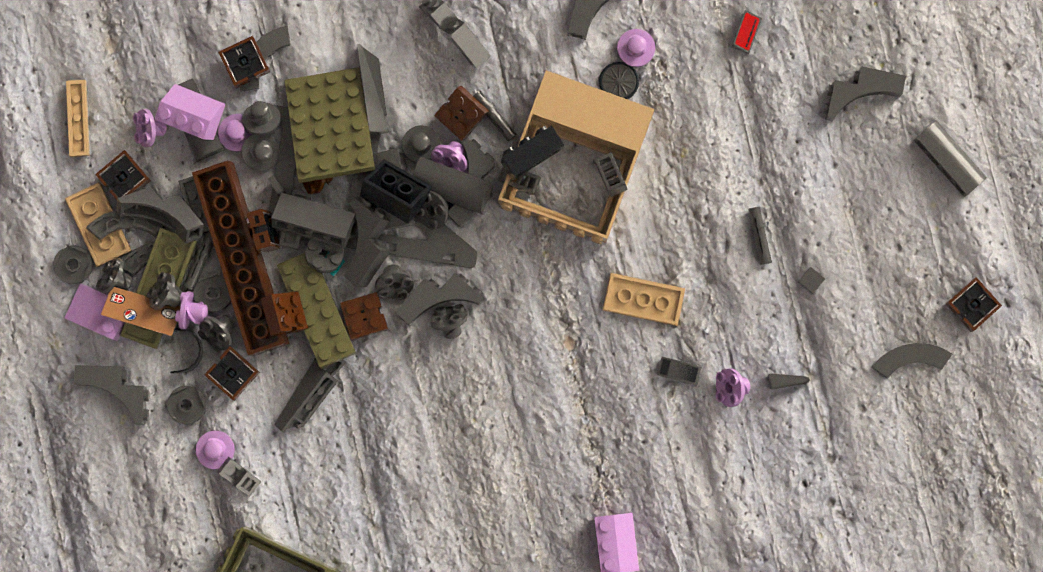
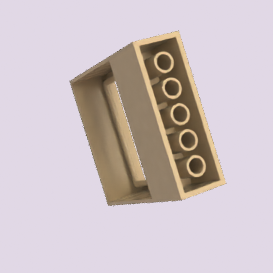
[498,70,655,244]

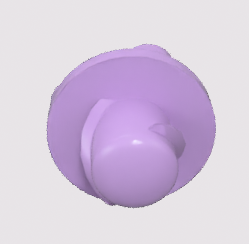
[617,29,655,67]
[133,109,167,147]
[218,114,252,152]
[431,141,467,172]
[175,291,208,330]
[716,368,750,407]
[196,431,235,469]

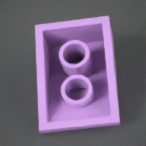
[65,283,125,341]

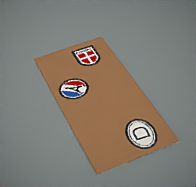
[101,287,181,336]

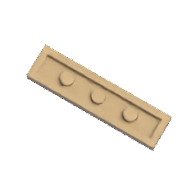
[66,80,90,157]

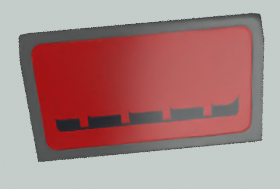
[731,10,762,54]

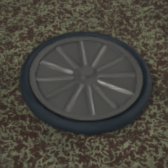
[599,62,639,99]

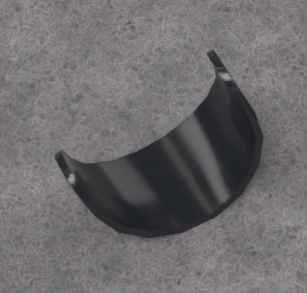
[170,328,203,374]

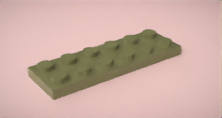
[120,228,197,349]
[277,253,356,369]

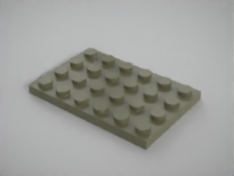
[285,67,375,183]

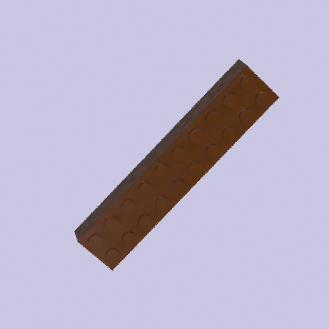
[192,160,290,356]

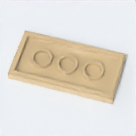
[65,182,132,268]
[602,273,685,326]

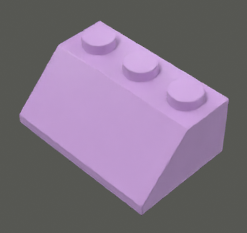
[154,84,225,140]
[594,513,639,572]

